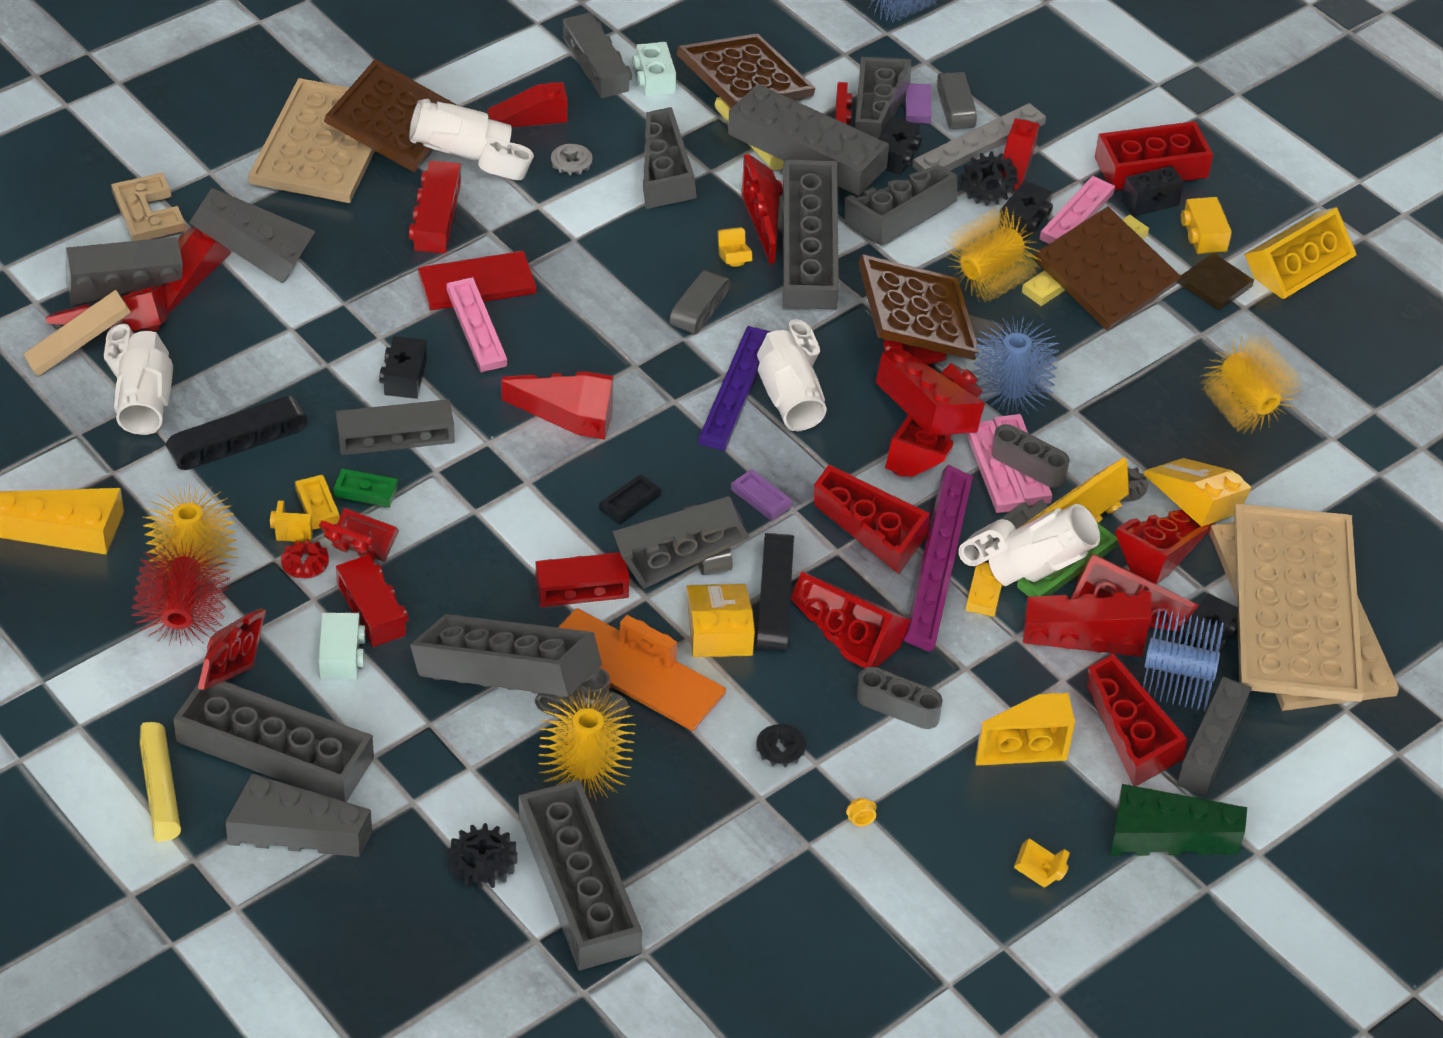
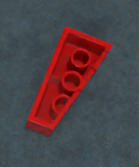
[875,350,985,436]
[814,465,930,574]
[1023,591,1152,657]
[1087,654,1187,786]

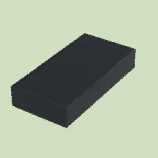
[599,474,661,525]

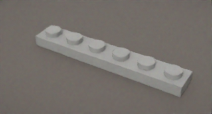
[912,103,1046,172]

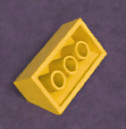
[1244,207,1357,299]
[1017,457,1129,529]

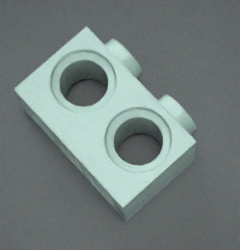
[632,42,676,96]

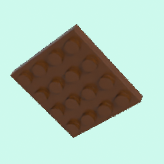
[676,33,816,108]
[324,59,459,173]
[1033,206,1181,331]
[858,254,980,360]

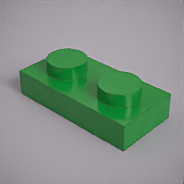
[333,468,398,507]

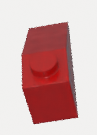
[487,82,567,128]
[1002,118,1040,194]

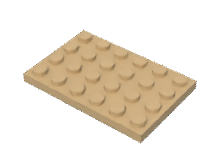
[248,78,375,203]

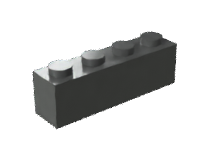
[563,12,632,98]
[336,399,455,455]
[1177,677,1252,797]

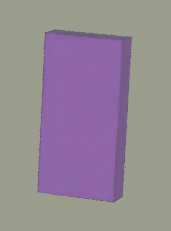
[905,83,931,124]
[731,469,792,521]

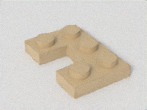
[111,173,186,241]

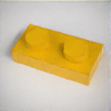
[295,474,340,530]
[966,562,1002,617]

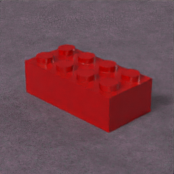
[1094,121,1213,190]

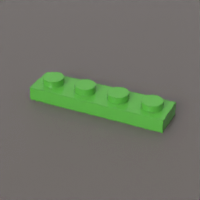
[1017,523,1118,597]

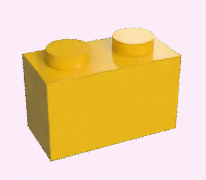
[1181,197,1232,254]

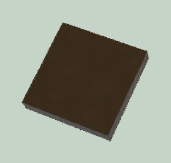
[1178,253,1254,311]

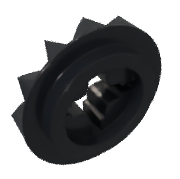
[756,724,806,768]

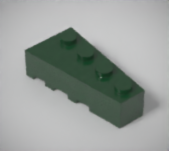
[1110,784,1248,856]

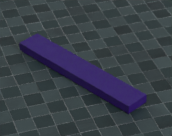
[698,326,771,451]

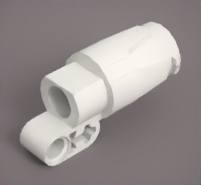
[409,99,534,180]
[757,319,827,432]
[104,323,173,435]
[959,504,1100,586]

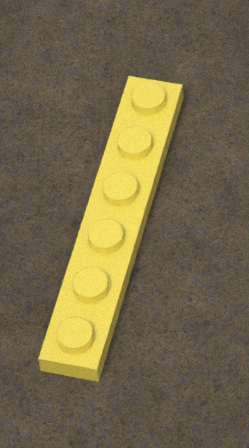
[1022,215,1149,306]

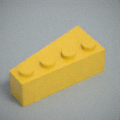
[0,488,124,555]

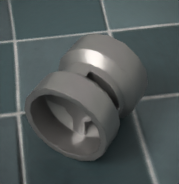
[578,668,610,710]

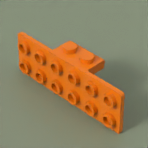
[558,608,726,731]

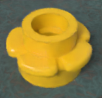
[846,798,877,827]

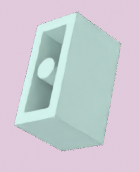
[319,613,365,680]

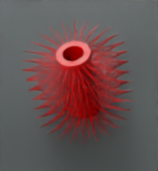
[131,538,230,646]

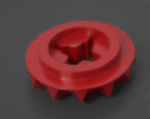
[281,538,329,578]

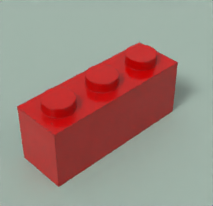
[535,552,630,607]
[336,554,409,647]

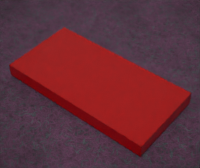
[418,251,536,311]

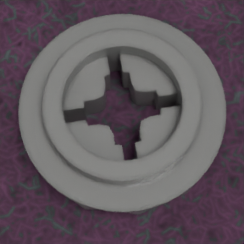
[551,144,593,175]

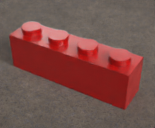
[409,160,461,254]

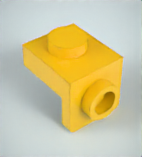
[718,227,752,267]
[270,500,313,542]
[1014,838,1070,888]

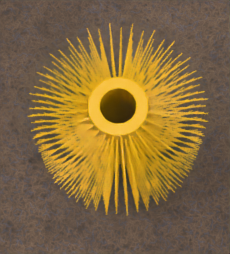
[945,205,1041,302]
[1200,332,1303,434]
[143,484,239,586]
[539,688,635,800]

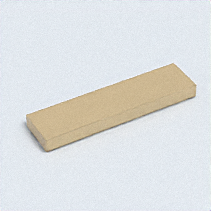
[23,290,131,377]

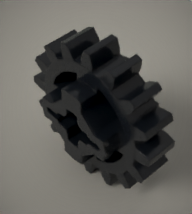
[961,151,1018,206]
[447,823,518,889]

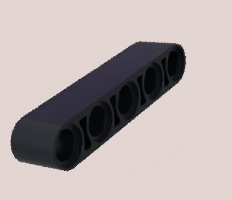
[166,396,308,470]
[757,533,794,651]

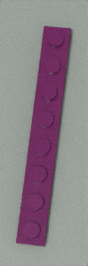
[903,465,973,653]

